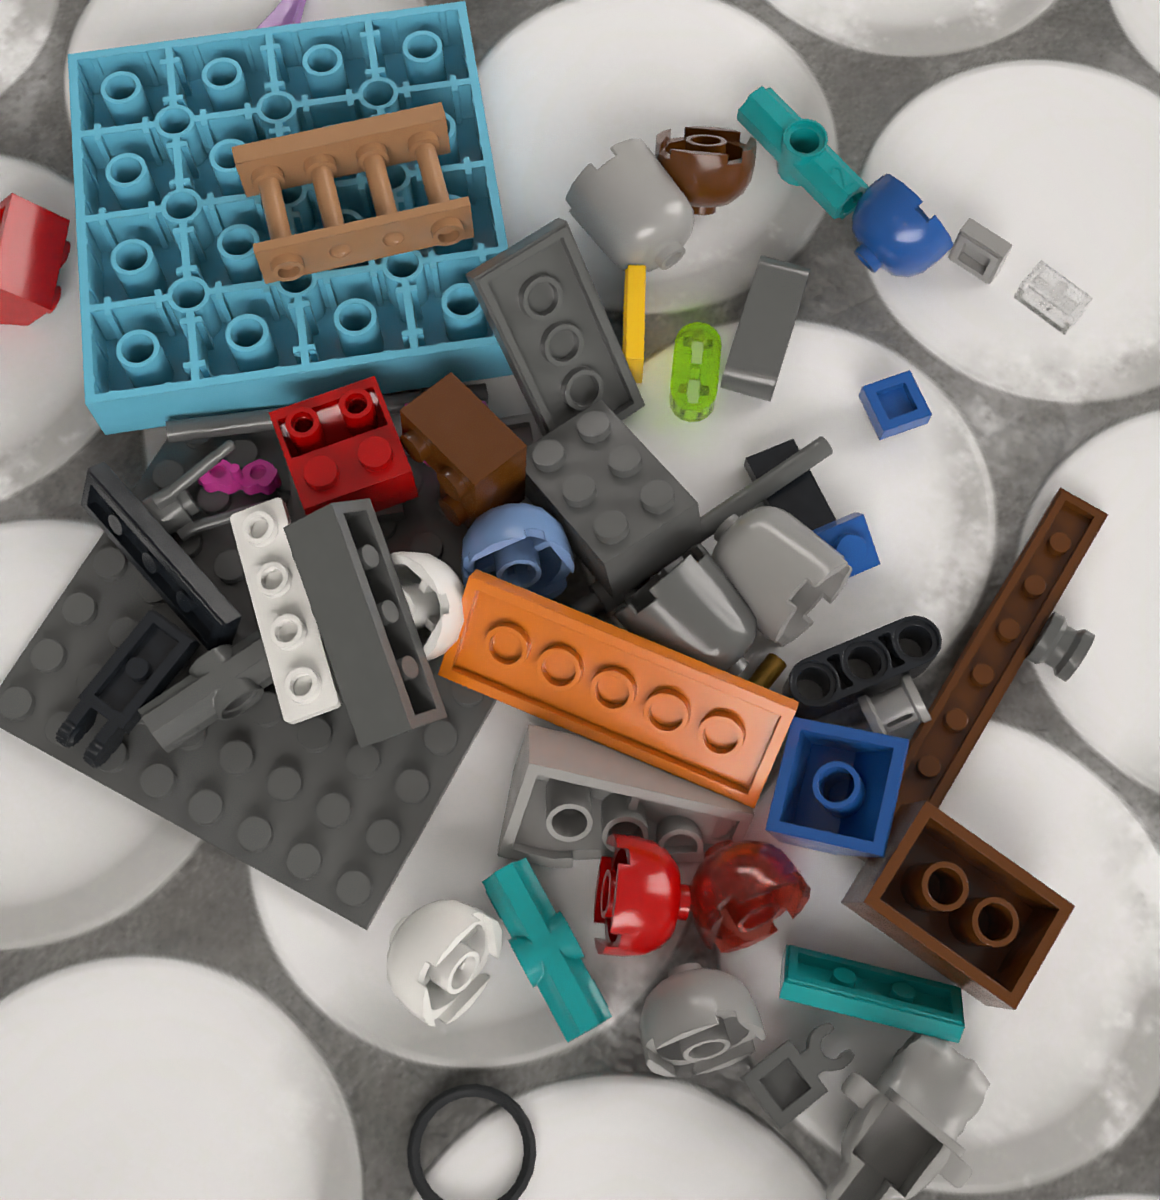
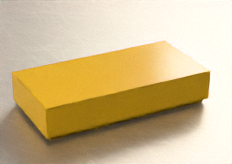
[622,265,646,383]

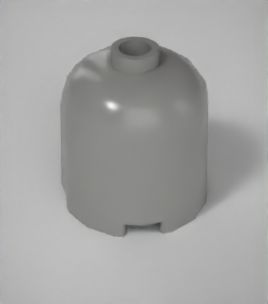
[565,138,694,272]
[711,506,852,647]

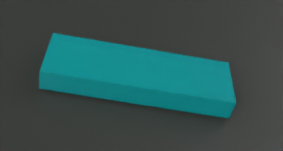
[779,944,965,1043]

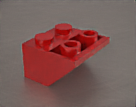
[269,375,419,515]

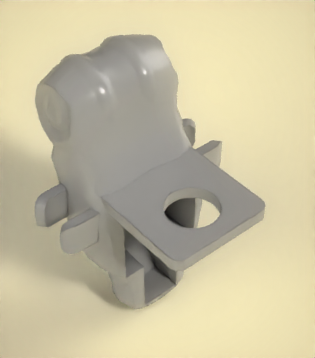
[826,1032,990,1200]

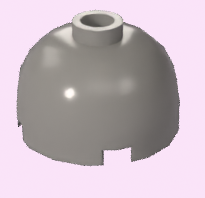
[639,963,766,1077]

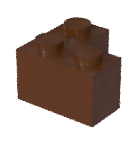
[400,372,527,529]

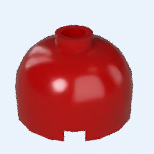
[594,833,691,957]

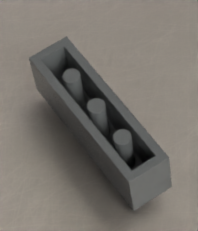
[283,498,448,748]

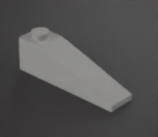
[498,724,754,868]

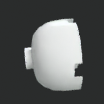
[390,551,464,661]
[387,900,503,1027]

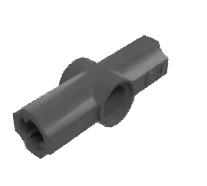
[138,629,273,753]

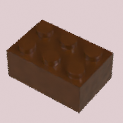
[841,800,1075,1010]

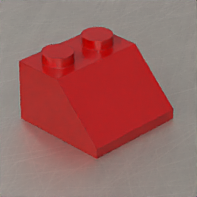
[0,193,71,326]

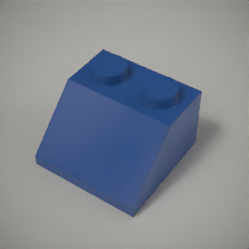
[765,717,910,858]

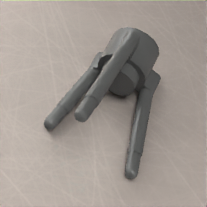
[140,440,288,542]

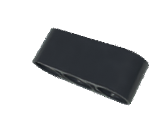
[782,615,942,720]

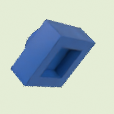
[858,370,932,440]
[812,512,880,578]

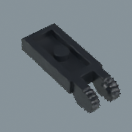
[55,609,201,768]

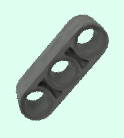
[720,255,811,402]

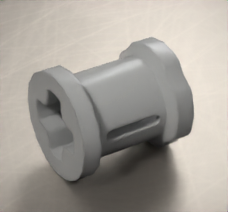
[857,673,932,735]

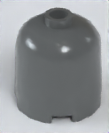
[613,543,758,676]

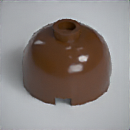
[655,126,757,215]

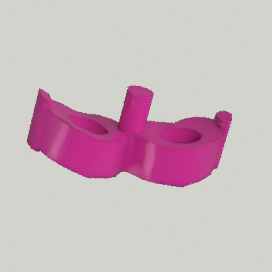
[197,459,281,496]

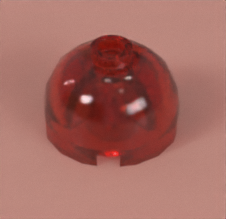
[689,840,811,953]

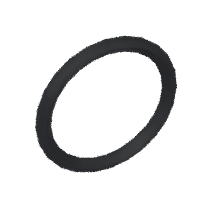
[407,1084,536,1200]

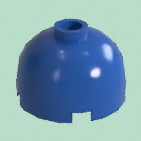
[852,173,954,277]

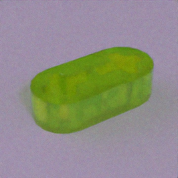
[669,322,722,422]

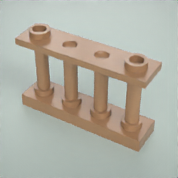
[231,102,475,284]

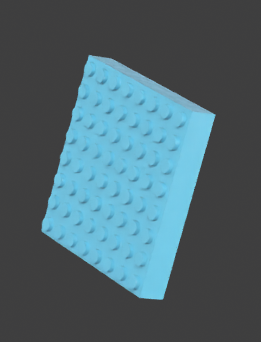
[68,1,513,435]

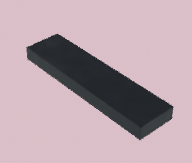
[81,462,242,651]

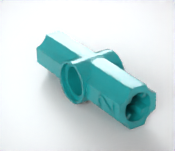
[737,86,869,220]
[482,857,612,1043]

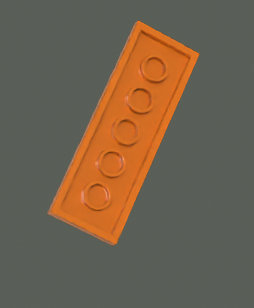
[438,569,799,808]

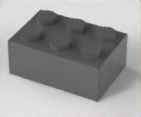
[525,399,703,599]

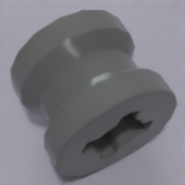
[1026,612,1095,682]

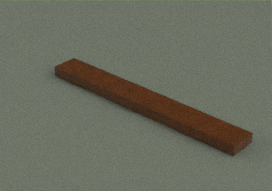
[856,487,1108,862]

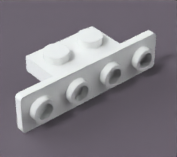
[230,497,342,724]

